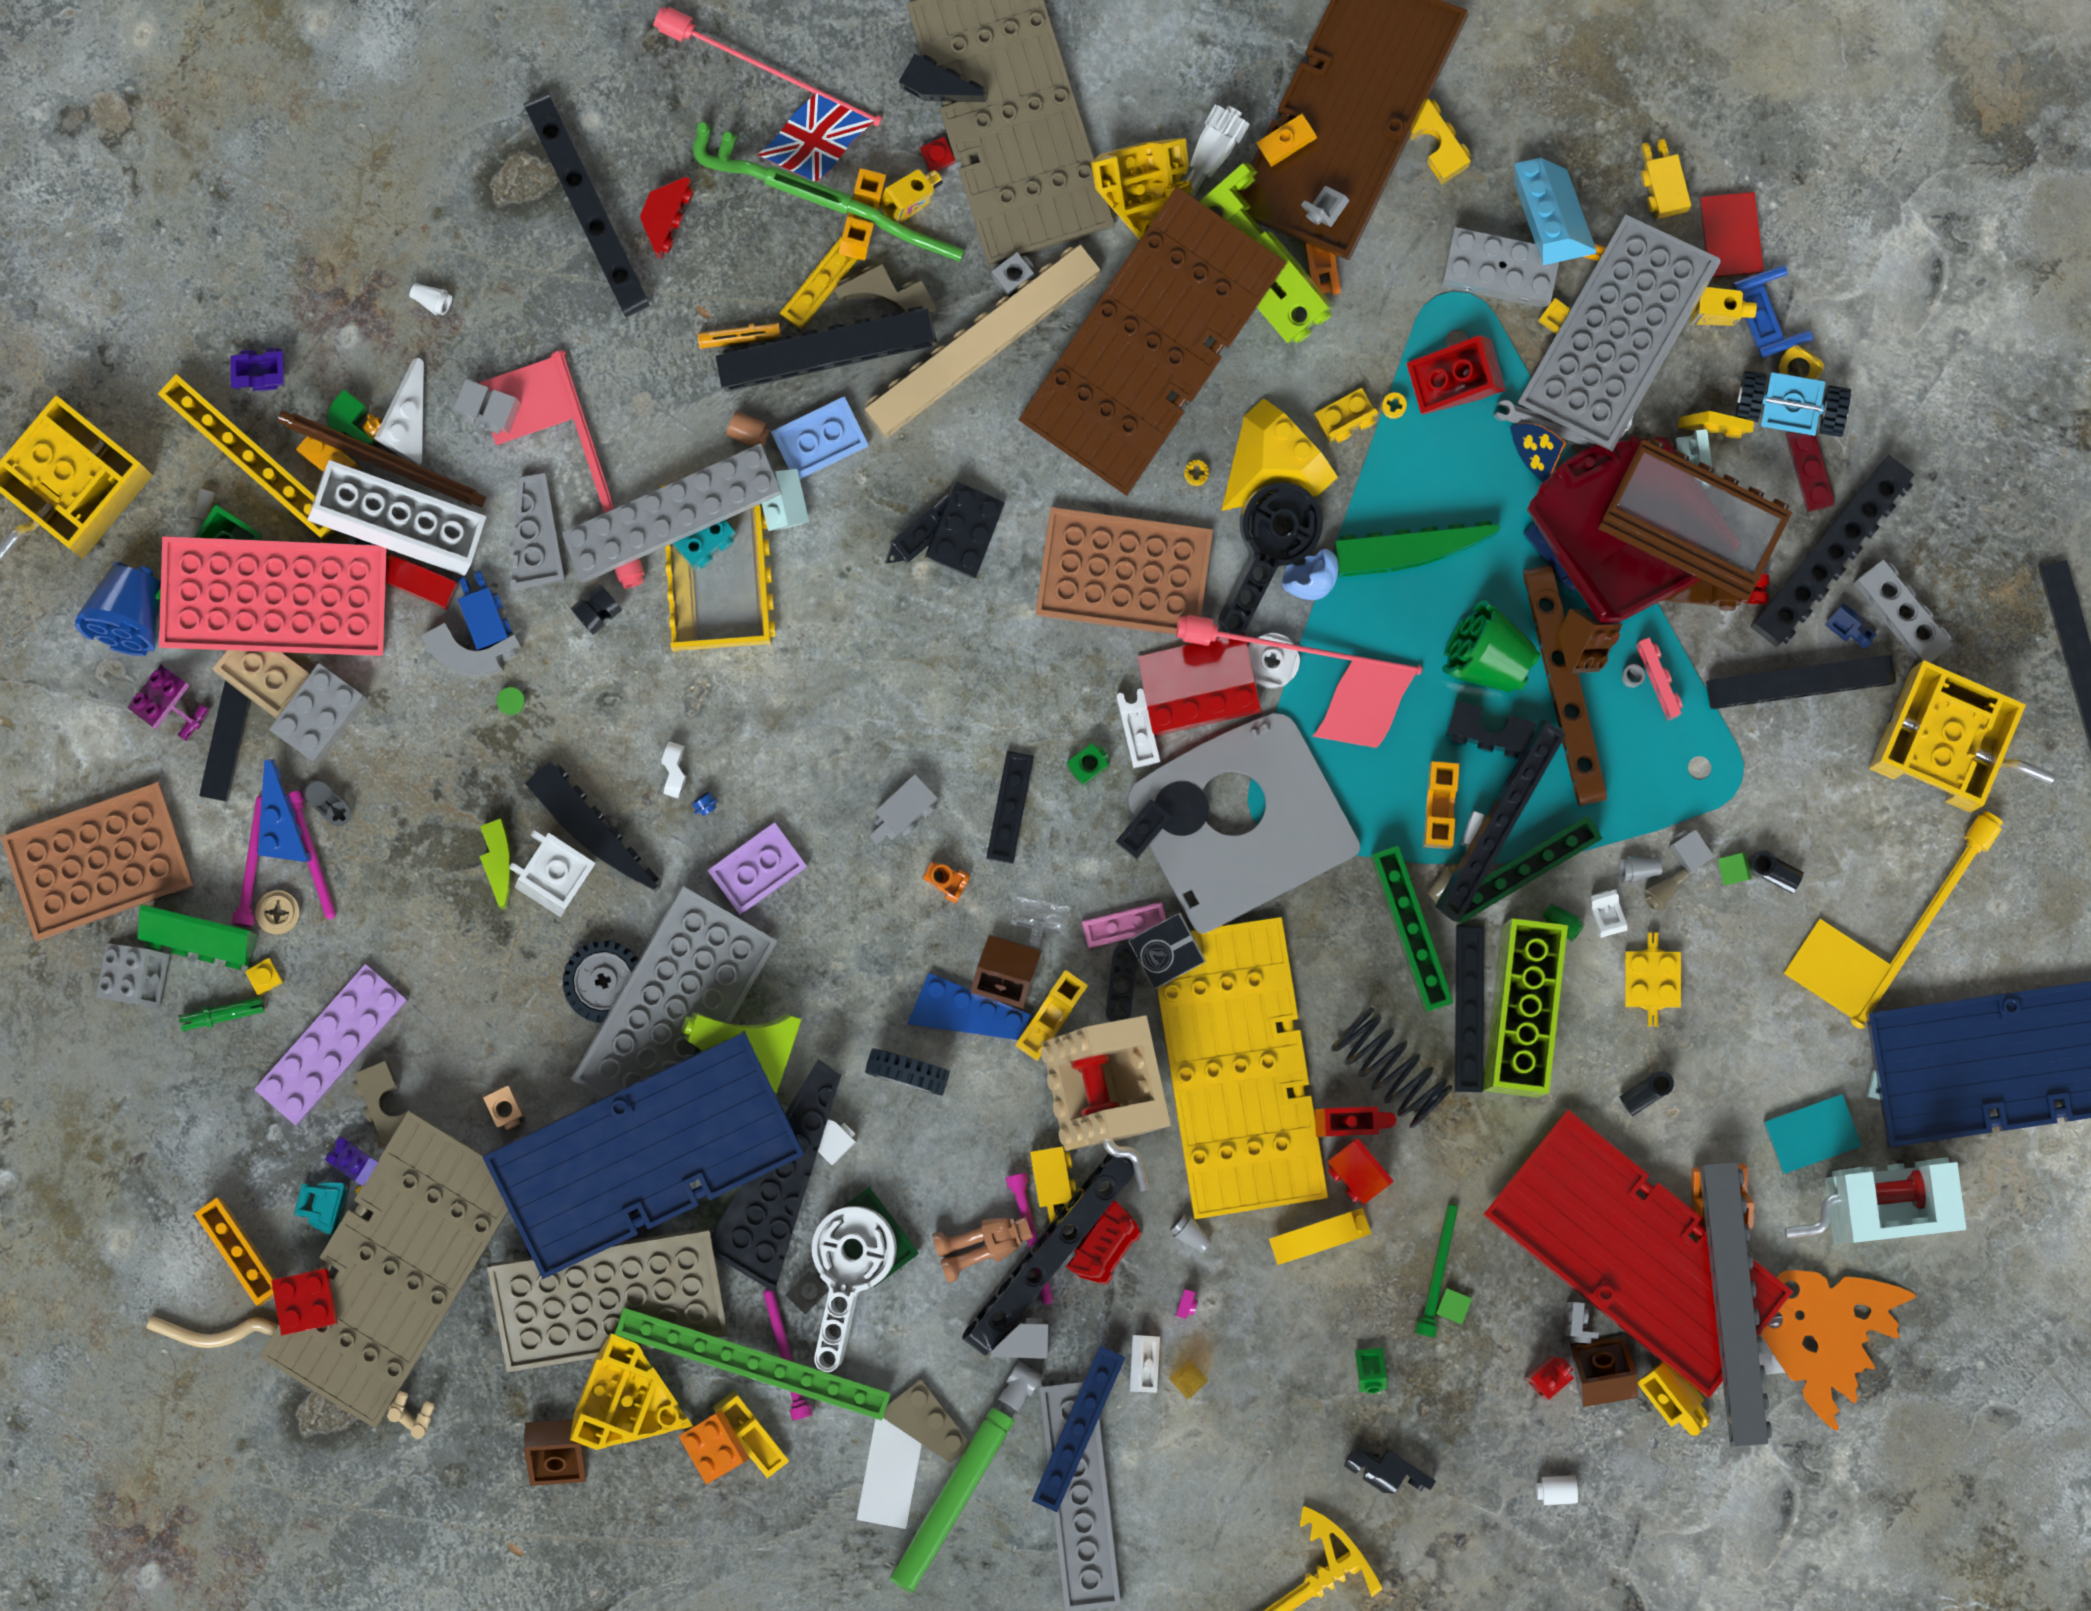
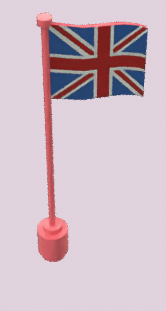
[653,6,883,182]

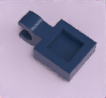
[1825,602,1877,649]

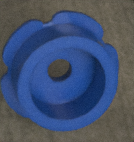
[691,792,717,816]

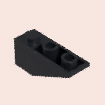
[899,54,987,102]

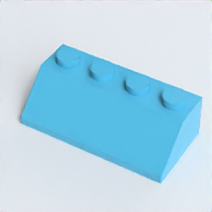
[1514,157,1596,265]

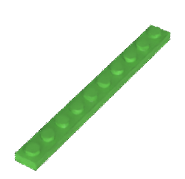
[615,1308,891,1421]

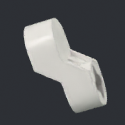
[661,741,687,799]

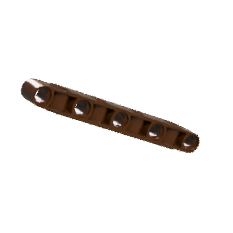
[1523,564,1607,807]

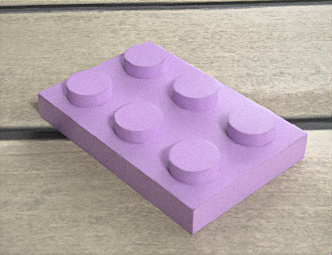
[707,822,807,916]

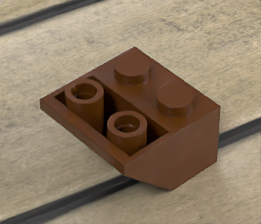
[1558,608,1623,673]
[970,934,1042,1008]

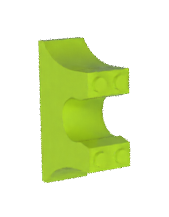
[681,1012,802,1094]

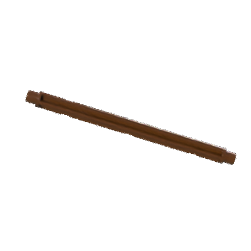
[277,410,486,508]

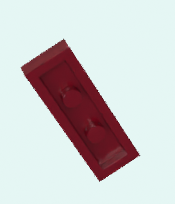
[1785,432,1835,513]

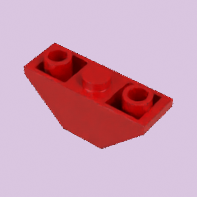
[640,177,694,260]

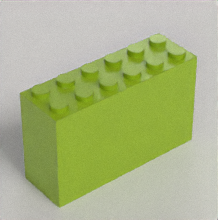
[1483,918,1568,1098]

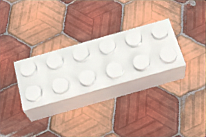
[307,460,486,576]

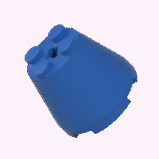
[74,562,161,656]

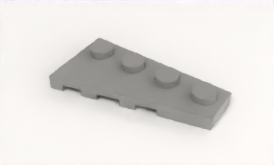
[510,473,565,591]

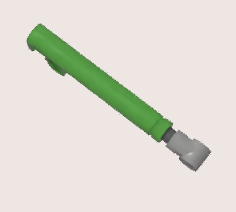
[888,1361,1043,1594]

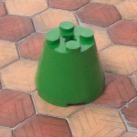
[1442,600,1540,693]

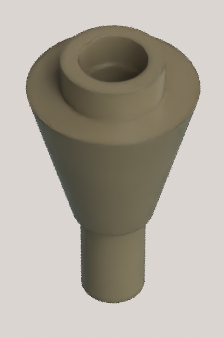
[1644,868,1689,911]

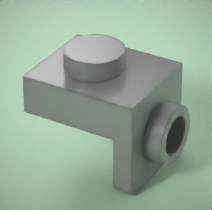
[1301,186,1349,227]

